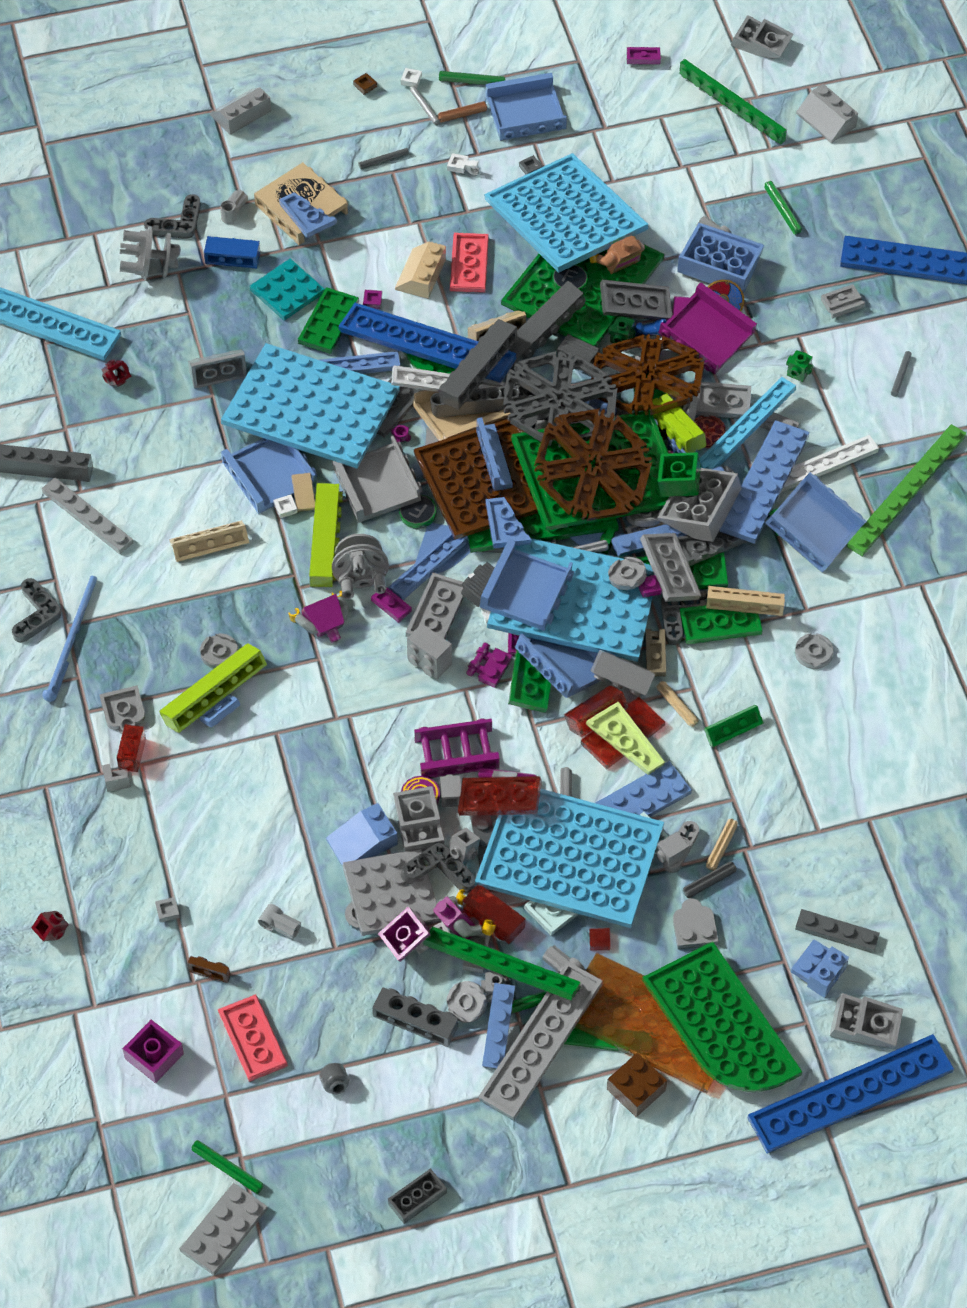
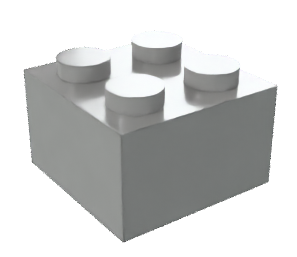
[407,623,452,679]

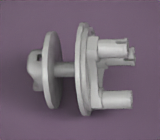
[119,226,181,280]
[332,534,389,599]

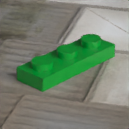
[704,705,764,747]

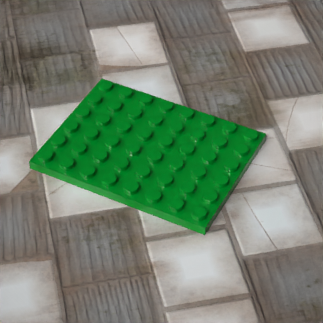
[501,244,665,347]
[511,410,669,531]

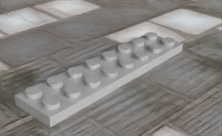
[478,961,603,1120]

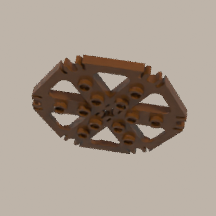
[591,334,704,416]
[534,408,652,521]

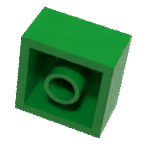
[658,452,701,497]

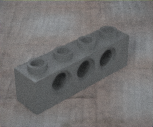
[372,987,458,1047]

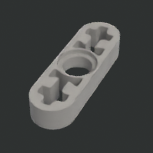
[663,821,699,873]

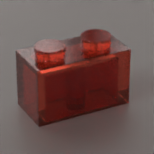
[116,724,146,772]

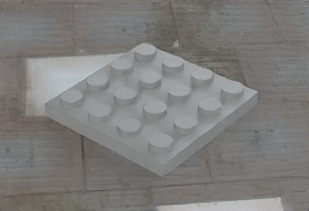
[342,849,441,936]

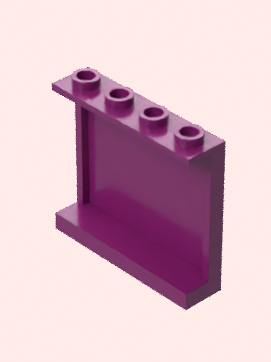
[659,282,757,374]

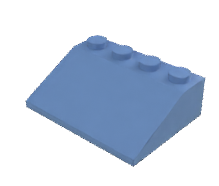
[677,223,764,294]

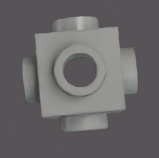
[450,828,480,864]
[481,971,510,1002]

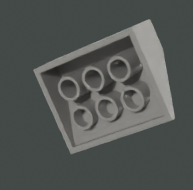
[657,468,741,542]

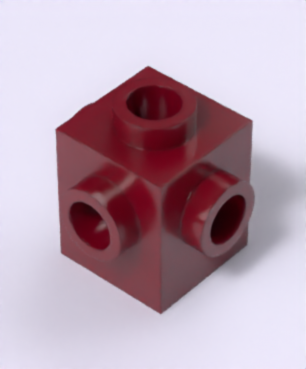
[101,359,132,387]
[31,911,69,942]

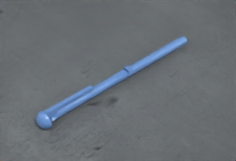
[42,576,97,702]

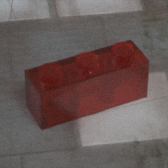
[564,685,629,737]
[463,884,525,944]

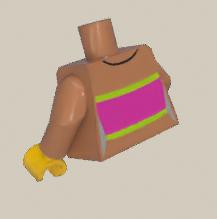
[589,236,645,274]

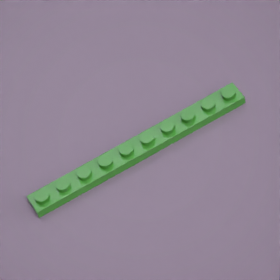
[847,424,966,557]

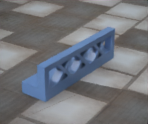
[476,418,513,491]

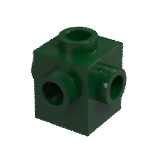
[608,315,636,343]

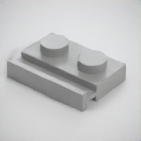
[821,284,865,319]

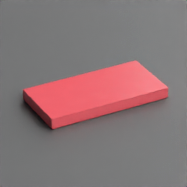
[450,233,489,293]
[218,994,288,1082]

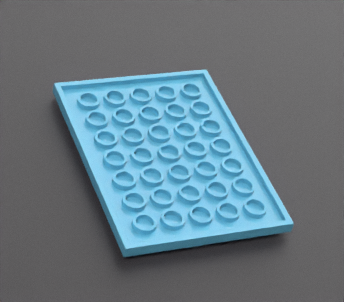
[484,153,648,273]
[221,343,400,468]
[487,539,654,662]
[475,781,664,928]

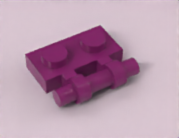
[466,642,513,688]

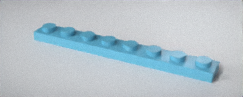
[699,377,796,469]

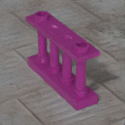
[414,718,500,778]

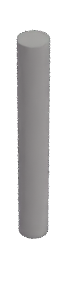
[410,86,440,125]

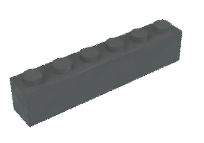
[508,281,586,373]
[439,319,518,410]
[0,444,93,482]

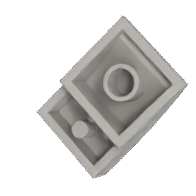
[731,15,794,58]
[393,786,444,852]
[830,993,903,1047]

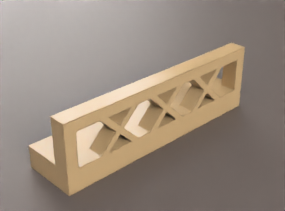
[169,520,249,562]
[706,586,785,616]

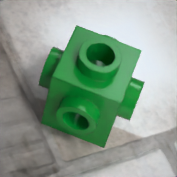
[786,350,814,382]

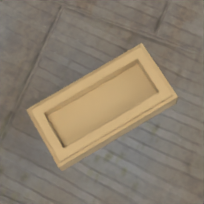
[291,473,315,512]

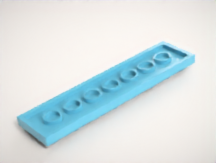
[0,287,121,361]

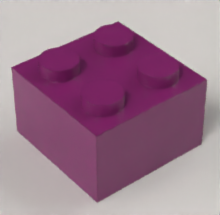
[122,1019,184,1084]

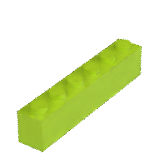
[309,483,343,587]
[159,643,267,733]

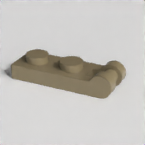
[645,629,666,676]

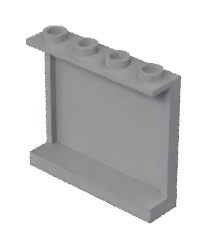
[332,436,423,523]

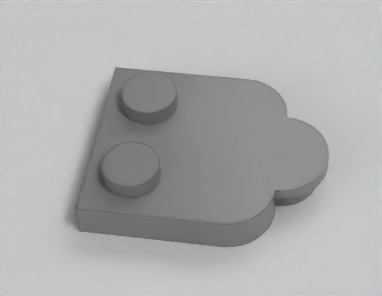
[99,685,145,736]
[673,898,718,949]

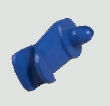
[635,319,667,337]

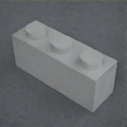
[591,650,655,697]

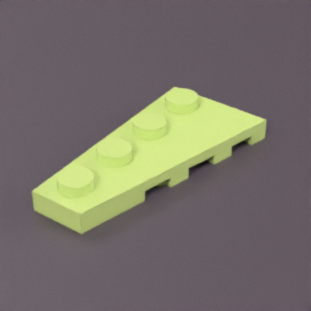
[586,702,665,775]

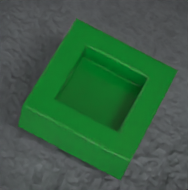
[600,527,616,554]

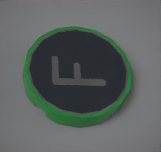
[552,264,588,291]
[399,494,436,528]

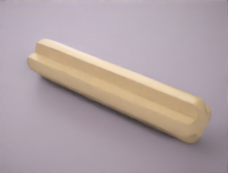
[656,681,698,727]
[706,819,738,871]

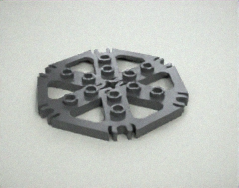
[503,351,617,447]

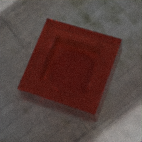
[589,928,611,951]

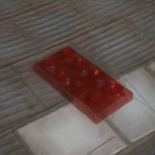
[581,697,665,770]
[458,776,542,816]

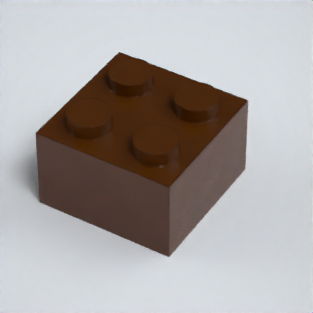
[607,1053,667,1117]

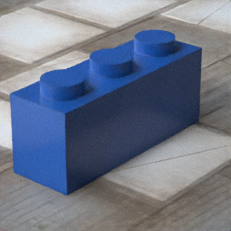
[204,236,261,269]

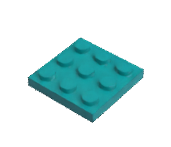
[249,258,325,321]

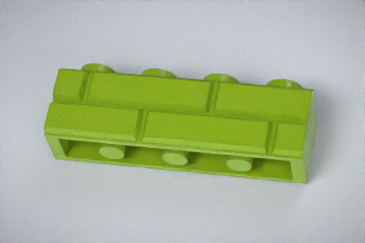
[653,394,706,453]

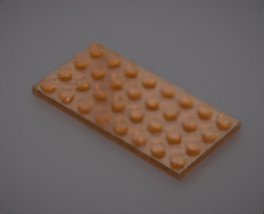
[575,953,714,1094]

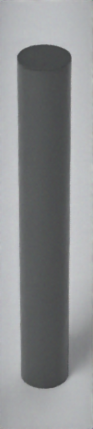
[358,148,409,169]
[891,351,912,397]

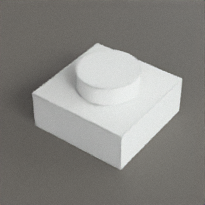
[401,68,422,88]
[273,495,298,518]

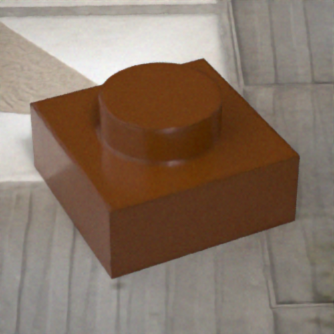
[353,73,377,95]

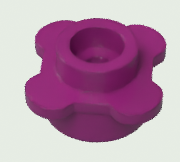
[391,425,411,442]

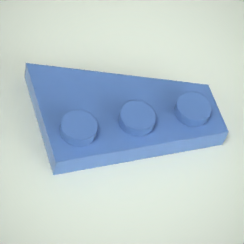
[279,192,337,238]
[486,497,531,549]

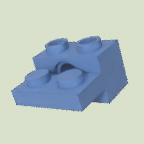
[791,939,849,998]

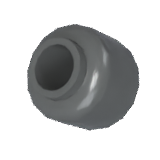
[319,1063,350,1095]

